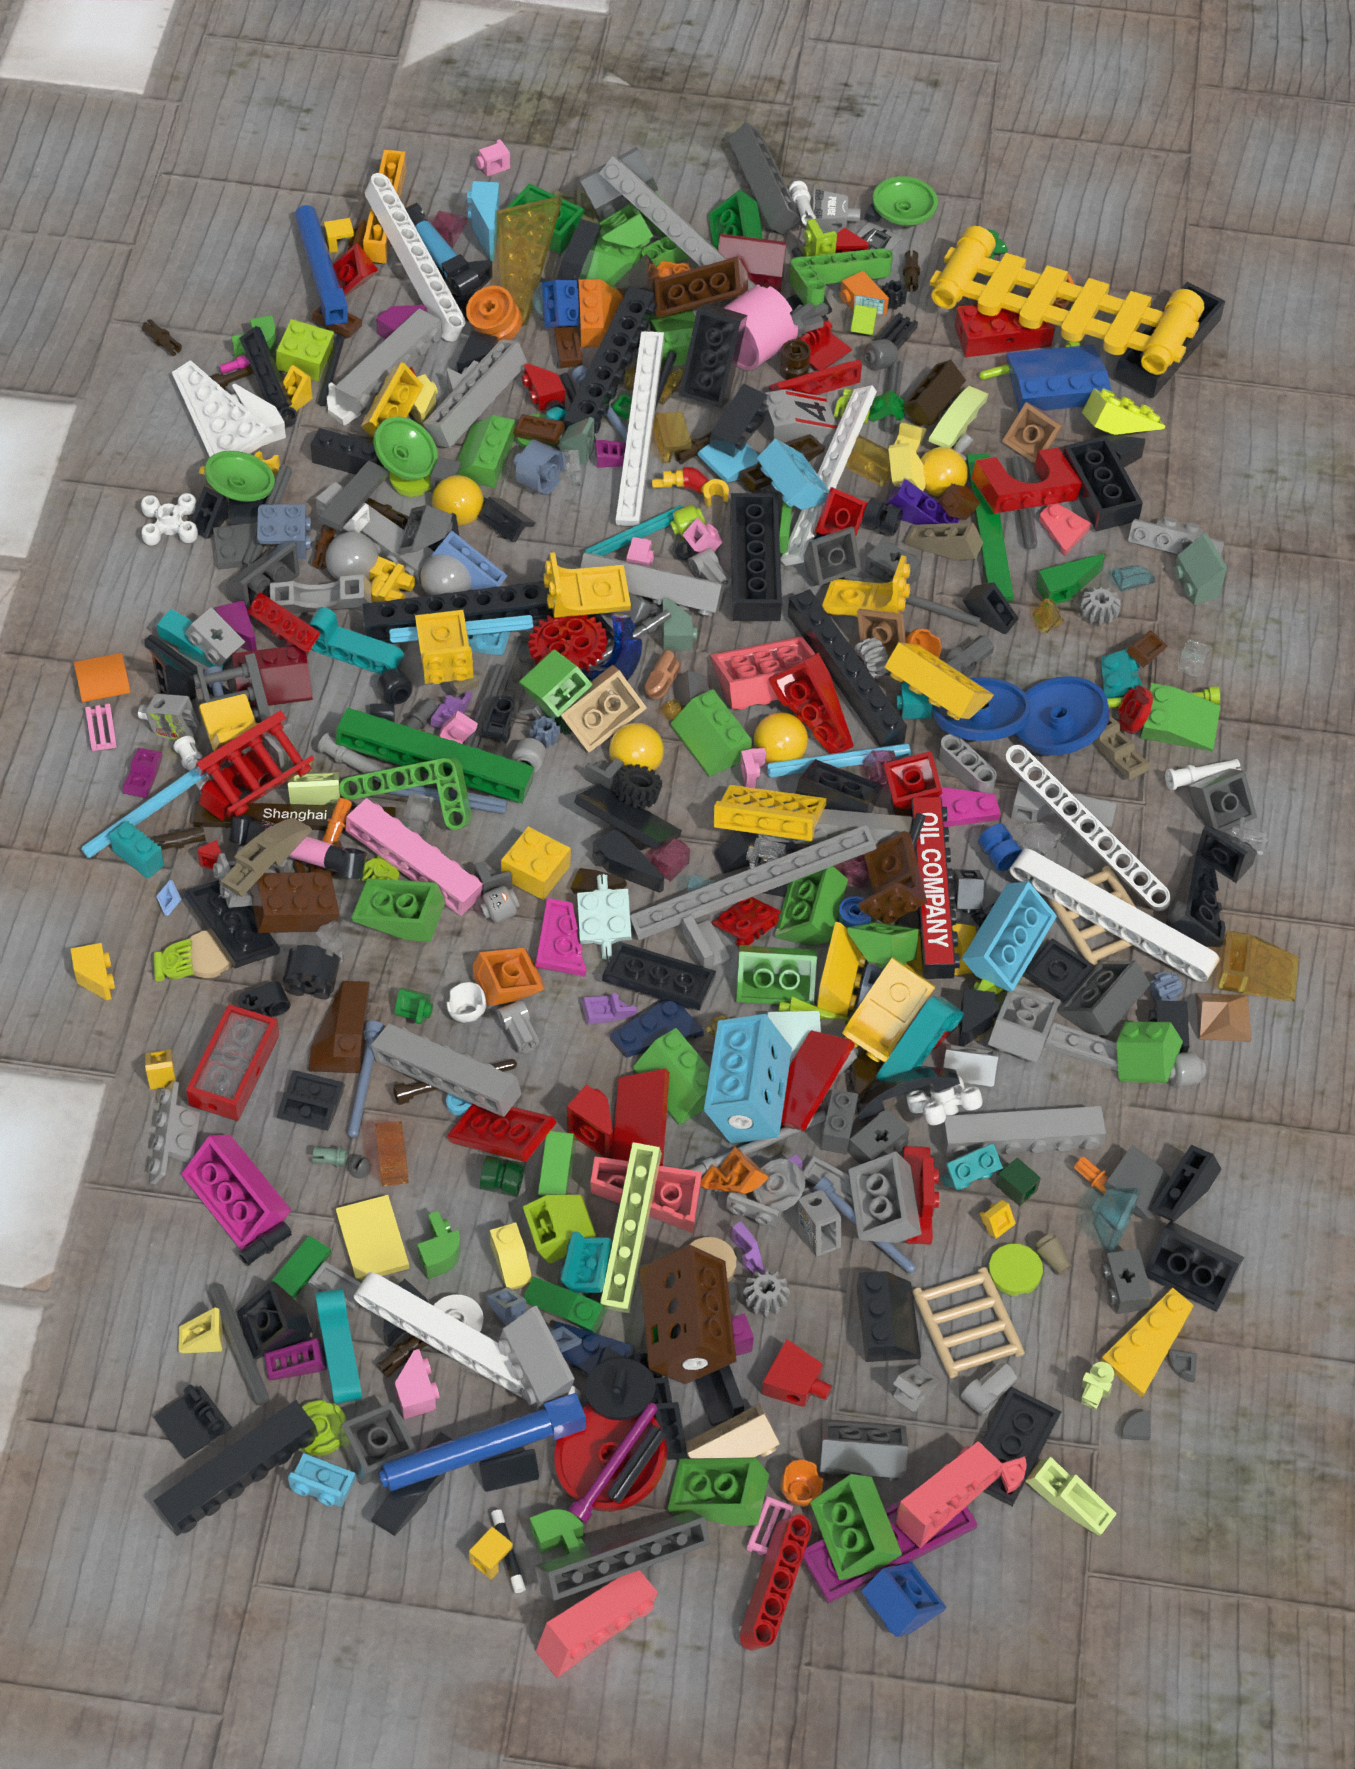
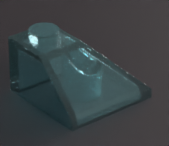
[1092,1188,1141,1255]

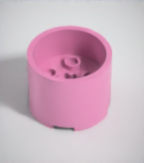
[723,284,798,371]

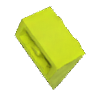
[1082,388,1165,435]

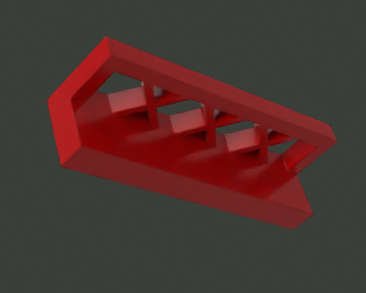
[769,360,862,395]

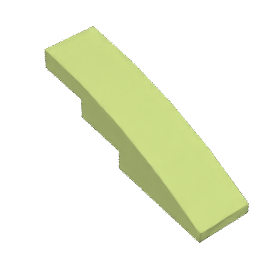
[928,386,989,448]

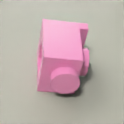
[475,139,510,177]
[683,518,723,552]
[626,537,654,567]

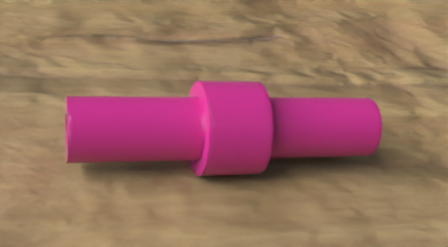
[219,355,250,374]

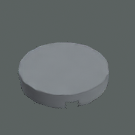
[753,1158,805,1211]

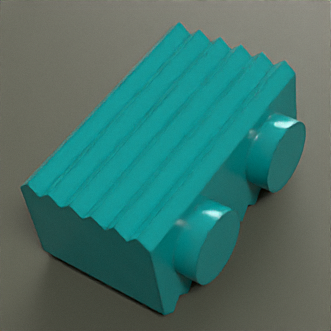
[109,821,164,878]

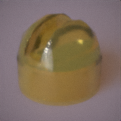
[661,699,682,720]

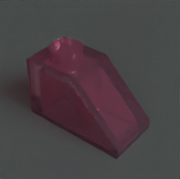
[432,210,468,249]

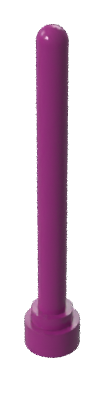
[567,1403,657,1524]

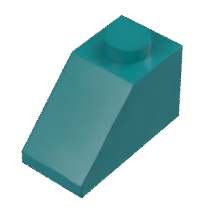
[896,682,933,719]

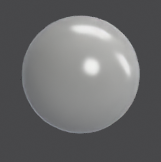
[325,532,379,580]
[420,554,471,596]

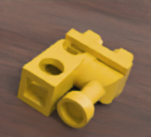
[368,556,415,603]

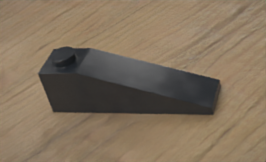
[1166,853,1226,947]

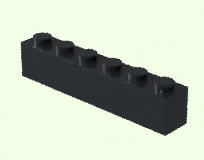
[153,1400,319,1536]

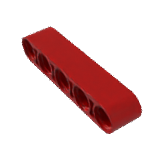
[739,1514,812,1651]

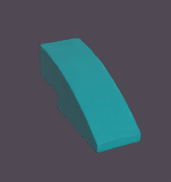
[157,609,232,669]

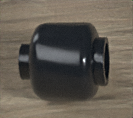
[377,668,413,705]

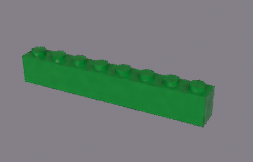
[336,707,534,804]

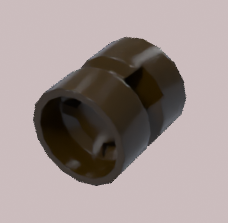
[780,339,811,380]

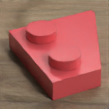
[1039,503,1091,556]

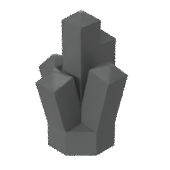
[790,302,828,337]

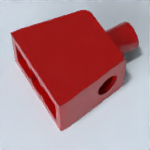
[762,1339,833,1407]

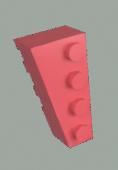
[591,1157,702,1233]
[896,1441,1003,1548]
[535,1570,658,1678]

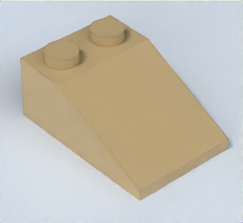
[561,665,647,753]
[685,1403,780,1458]

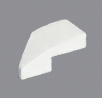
[327,382,361,426]

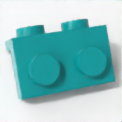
[1101,649,1142,698]
[941,1144,1003,1190]
[561,1232,613,1293]

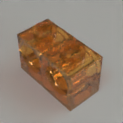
[375,1121,409,1186]

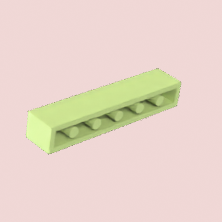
[600,1143,662,1313]

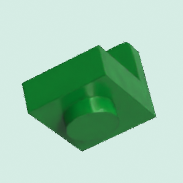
[868,390,905,422]
[394,987,433,1025]

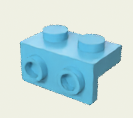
[288,1453,356,1507]

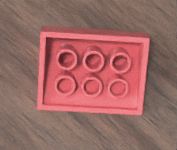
[710,636,815,710]

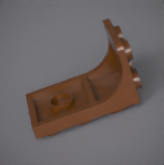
[858,831,928,924]

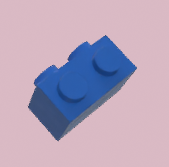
[542,280,580,328]

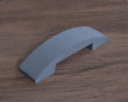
[487,1287,582,1353]

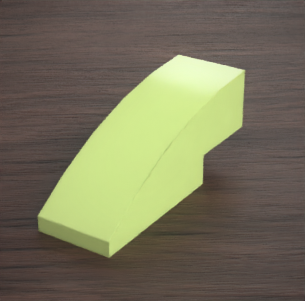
[1025,1457,1117,1535]

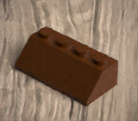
[654,256,748,318]

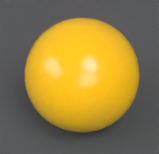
[920,447,968,497]
[432,475,484,526]
[753,712,808,763]
[609,723,664,771]

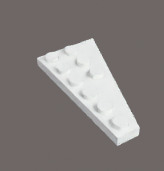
[172,360,277,457]

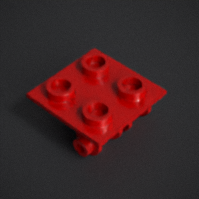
[797,320,852,371]
[711,897,781,948]

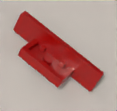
[247,592,320,653]
[903,1146,939,1245]

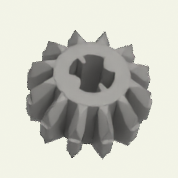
[1080,585,1121,626]
[854,637,889,679]
[743,1268,790,1317]

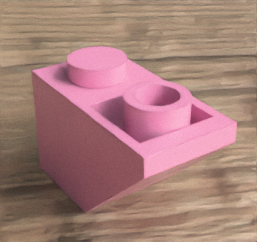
[395,1349,440,1419]

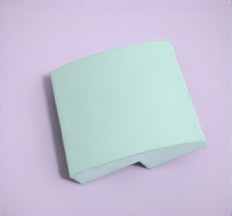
[767,1011,821,1066]

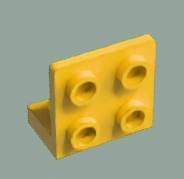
[199,694,259,751]

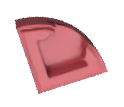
[1000,1456,1027,1493]

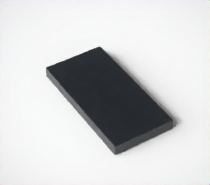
[574,784,682,850]
[184,880,280,969]
[602,942,716,1011]
[981,1387,1061,1507]

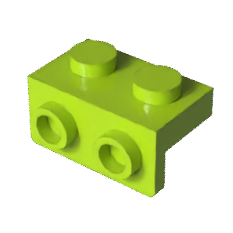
[802,219,837,257]

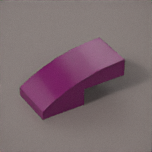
[123,748,163,798]

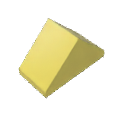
[179,1308,223,1353]

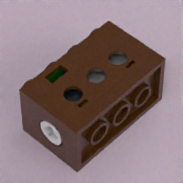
[640,1245,737,1384]

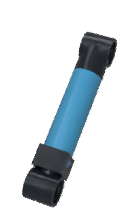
[405,202,481,297]

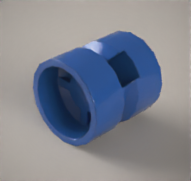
[978,824,1022,871]
[837,896,872,929]

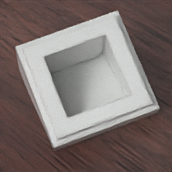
[343,504,370,533]

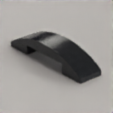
[857,1067,960,1119]

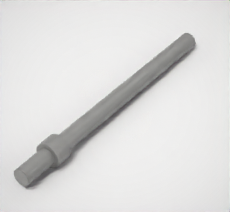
[689,1110,827,1175]

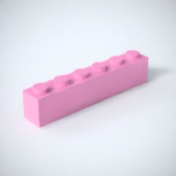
[345,798,483,916]

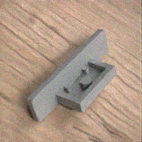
[1128,517,1224,556]
[148,1081,200,1185]

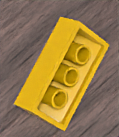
[884,642,994,720]

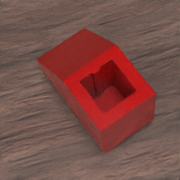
[521,363,565,412]

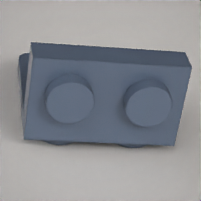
[257,504,311,559]

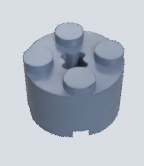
[514,439,566,494]

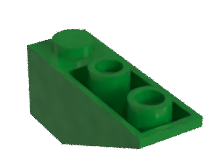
[1036,554,1105,607]

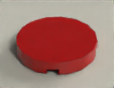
[1117,685,1153,734]

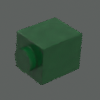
[996,1158,1041,1207]

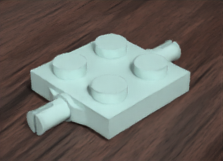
[577,874,632,959]

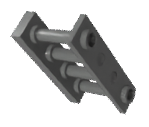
[193,653,271,765]

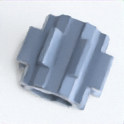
[530,716,560,748]
[1149,971,1183,1001]

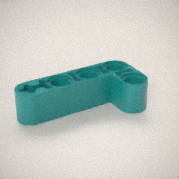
[309,607,404,675]
[876,996,964,1083]
[315,1288,363,1405]

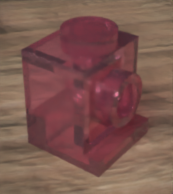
[862,750,896,790]
[651,838,690,882]
[841,854,869,889]

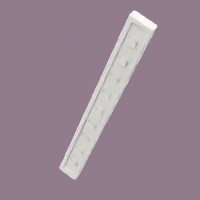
[616,332,664,526]
[780,385,877,566]

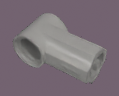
[688,548,732,592]
[497,1000,539,1053]
[961,1362,1017,1416]

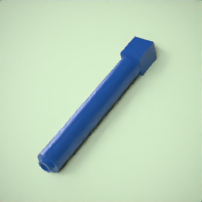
[295,205,348,325]
[378,1393,586,1492]

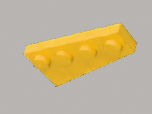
[1100,1288,1194,1398]

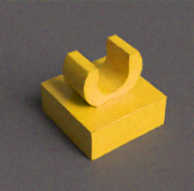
[979,1200,1016,1239]

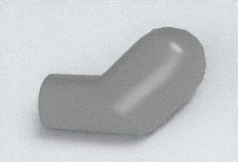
[953,433,974,461]

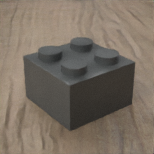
[338,1402,417,1485]

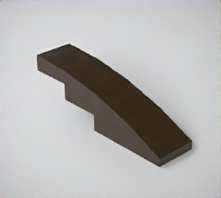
[738,434,825,491]

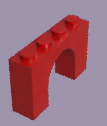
[972,447,1082,513]

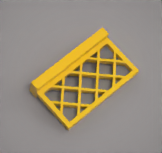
[714,785,826,841]

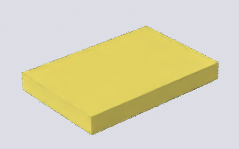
[336,1195,409,1282]

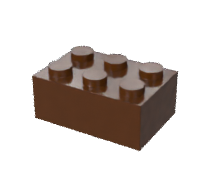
[250,872,340,933]

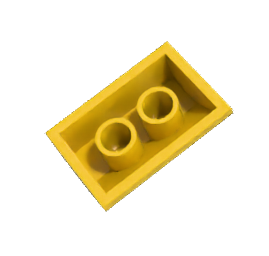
[361,362,424,438]
[817,922,866,1017]

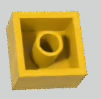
[501,826,571,900]

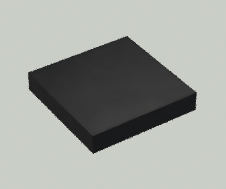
[1022,938,1095,1003]

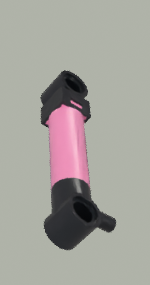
[228,814,367,879]

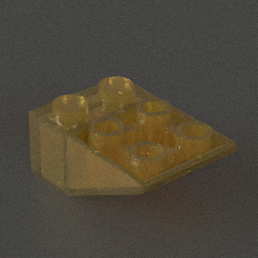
[1218,930,1299,1002]

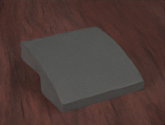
[1104,1145,1170,1221]

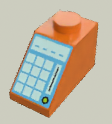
[840,271,889,315]

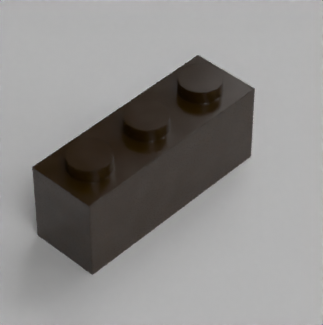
[902,359,966,426]

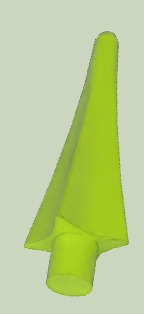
[778,996,849,1023]

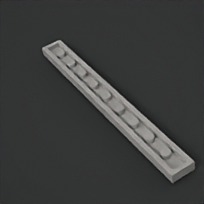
[599,156,756,299]
[630,825,877,940]

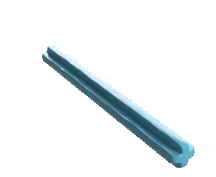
[389,615,533,643]
[767,743,911,777]
[81,768,208,858]

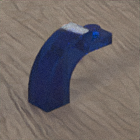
[581,614,642,682]

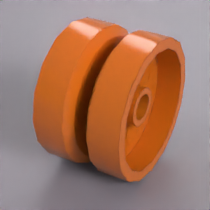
[466,285,523,342]

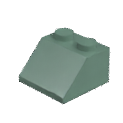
[1173,533,1227,605]

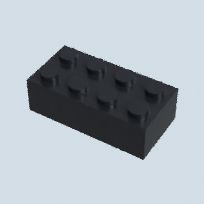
[679,303,748,408]
[1063,436,1143,532]

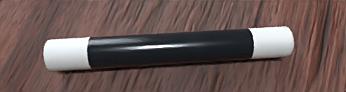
[491,1510,525,1593]

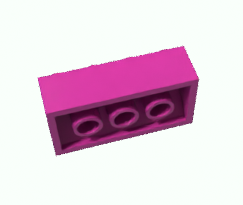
[181,1135,291,1250]

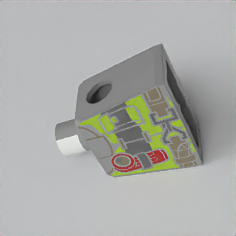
[138,694,201,741]

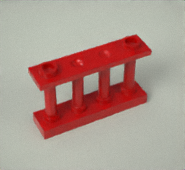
[195,710,315,818]

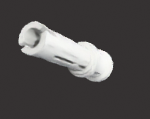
[788,180,816,225]
[173,736,212,790]
[1165,759,1241,791]

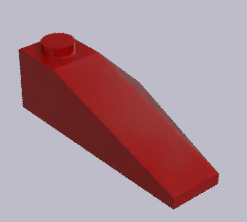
[768,653,854,754]

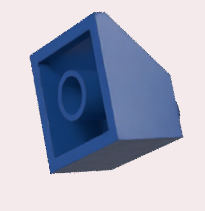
[861,1562,947,1637]

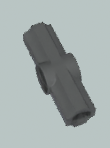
[944,635,994,677]

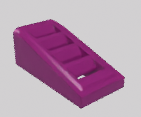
[595,440,626,468]
[264,1338,327,1381]

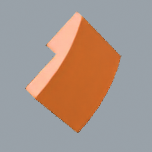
[74,653,131,702]

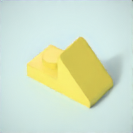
[894,422,927,454]

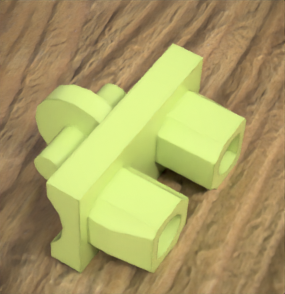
[1081,1362,1114,1410]

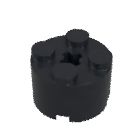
[283,945,340,999]

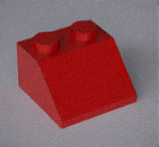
[567,1084,613,1159]

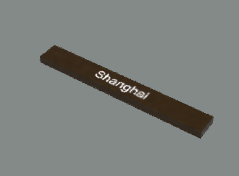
[193,801,396,831]

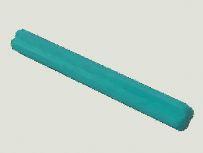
[584,505,683,556]

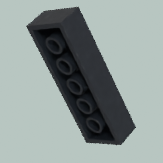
[1115,282,1225,398]
[730,493,782,621]

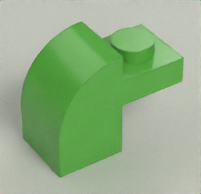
[231,315,277,358]
[417,1211,461,1279]
[530,1509,586,1555]

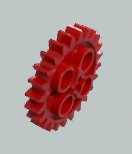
[528,615,607,671]

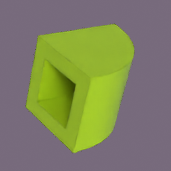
[851,305,878,335]

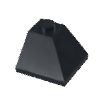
[1196,825,1257,883]
[237,1281,312,1359]

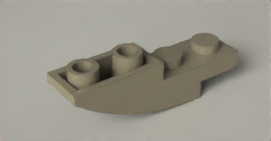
[221,818,312,897]

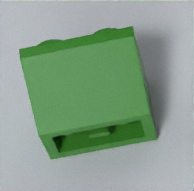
[518,649,593,718]

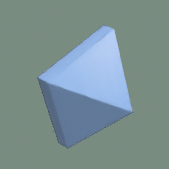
[156,880,182,916]

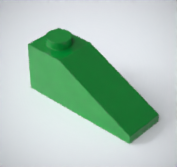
[523,1276,608,1334]

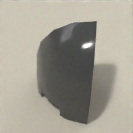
[674,670,708,706]

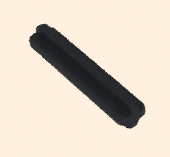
[607,1426,666,1503]

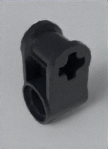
[482,694,515,743]
[238,981,291,1017]

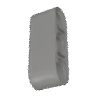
[938,734,997,794]

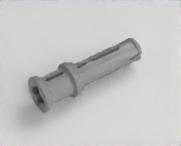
[317,732,387,784]

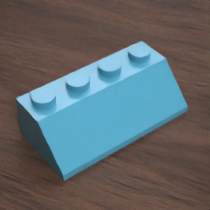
[962,881,1057,992]

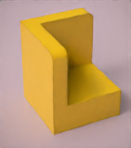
[324,218,354,253]
[469,1527,513,1580]

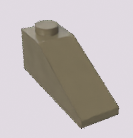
[904,522,983,560]

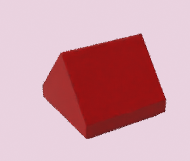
[197,840,221,870]

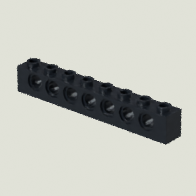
[564,286,657,434]
[362,581,554,640]

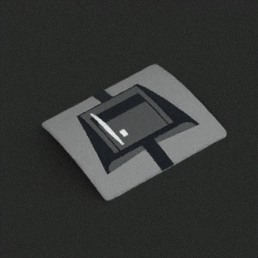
[857,222,902,250]

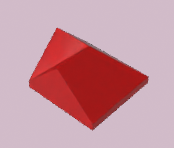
[333,243,379,296]
[815,487,868,537]
[884,751,943,810]

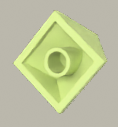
[288,772,340,805]

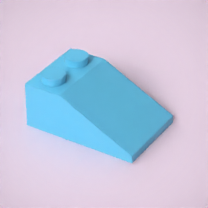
[467,181,500,261]

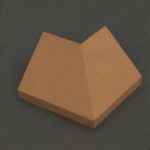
[1002,402,1063,464]
[857,609,906,657]
[1196,993,1251,1042]

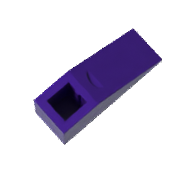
[885,479,959,525]

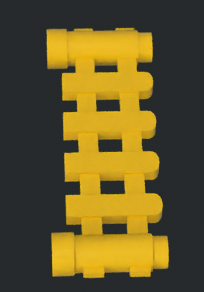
[930,226,1204,374]

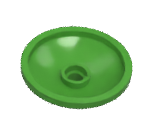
[873,176,938,226]
[373,417,438,480]
[204,451,275,502]

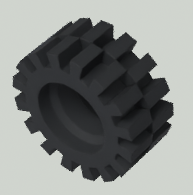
[614,764,662,809]

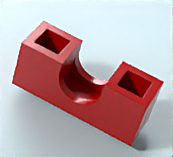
[199,749,272,821]

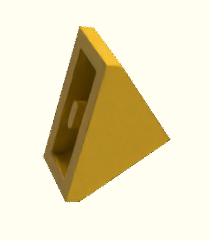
[283,365,313,416]
[145,1049,176,1090]

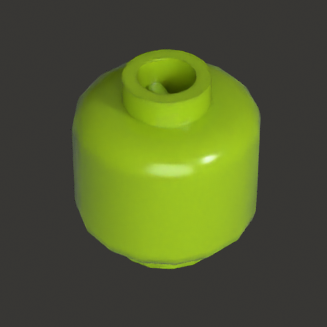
[670,505,706,539]

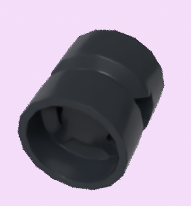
[862,497,903,536]

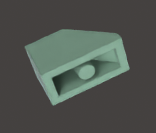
[557,417,594,466]
[662,598,697,651]

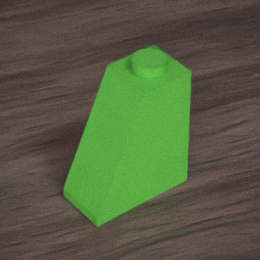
[538,1131,577,1197]

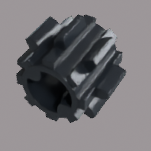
[881,280,908,310]

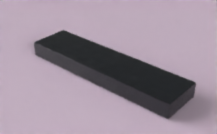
[240,326,292,412]

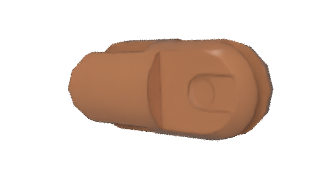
[644,650,682,700]

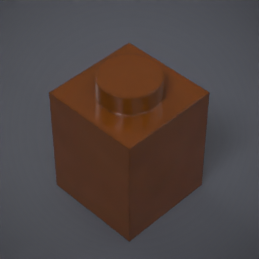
[938,484,980,520]

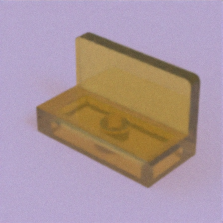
[653,412,692,463]
[845,435,892,487]

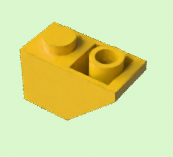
[70,943,115,1000]

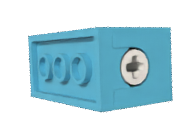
[704,1014,792,1144]

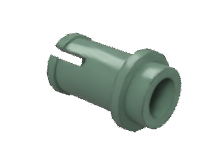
[313,1146,348,1168]

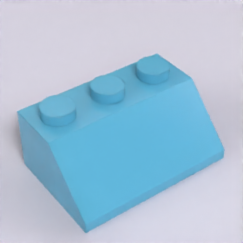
[757,438,829,510]

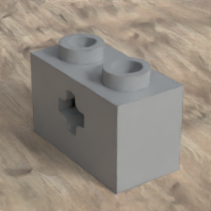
[185,607,245,667]

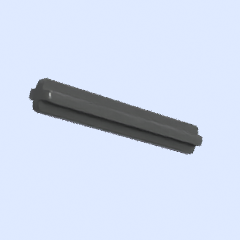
[883,361,903,433]

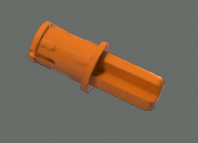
[321,798,352,844]
[1074,1157,1118,1202]

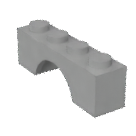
[270,574,371,613]
[1011,781,1117,841]

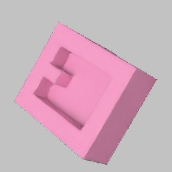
[439,711,478,744]
[740,748,766,788]

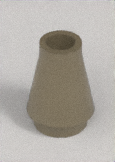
[1035,1233,1072,1275]

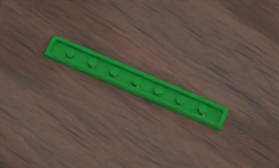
[966,454,1014,602]

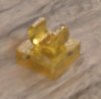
[1032,598,1064,633]

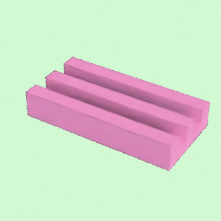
[85,704,117,751]
[747,1496,793,1556]

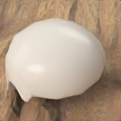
[447,982,486,1023]

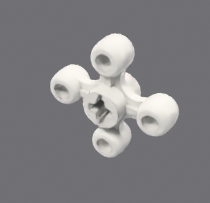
[141,493,198,546]
[906,1076,983,1125]

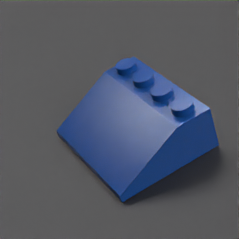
[1006,344,1111,413]

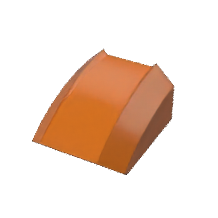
[473,948,545,1006]

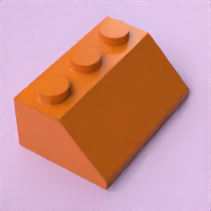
[579,279,623,347]

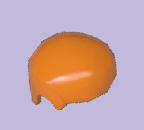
[905,628,942,658]
[780,1459,824,1507]

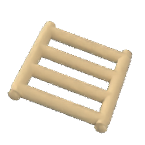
[1046,865,1136,965]
[912,1267,1025,1378]

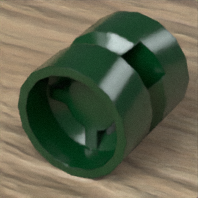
[480,1155,525,1197]

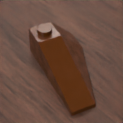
[309,981,370,1073]

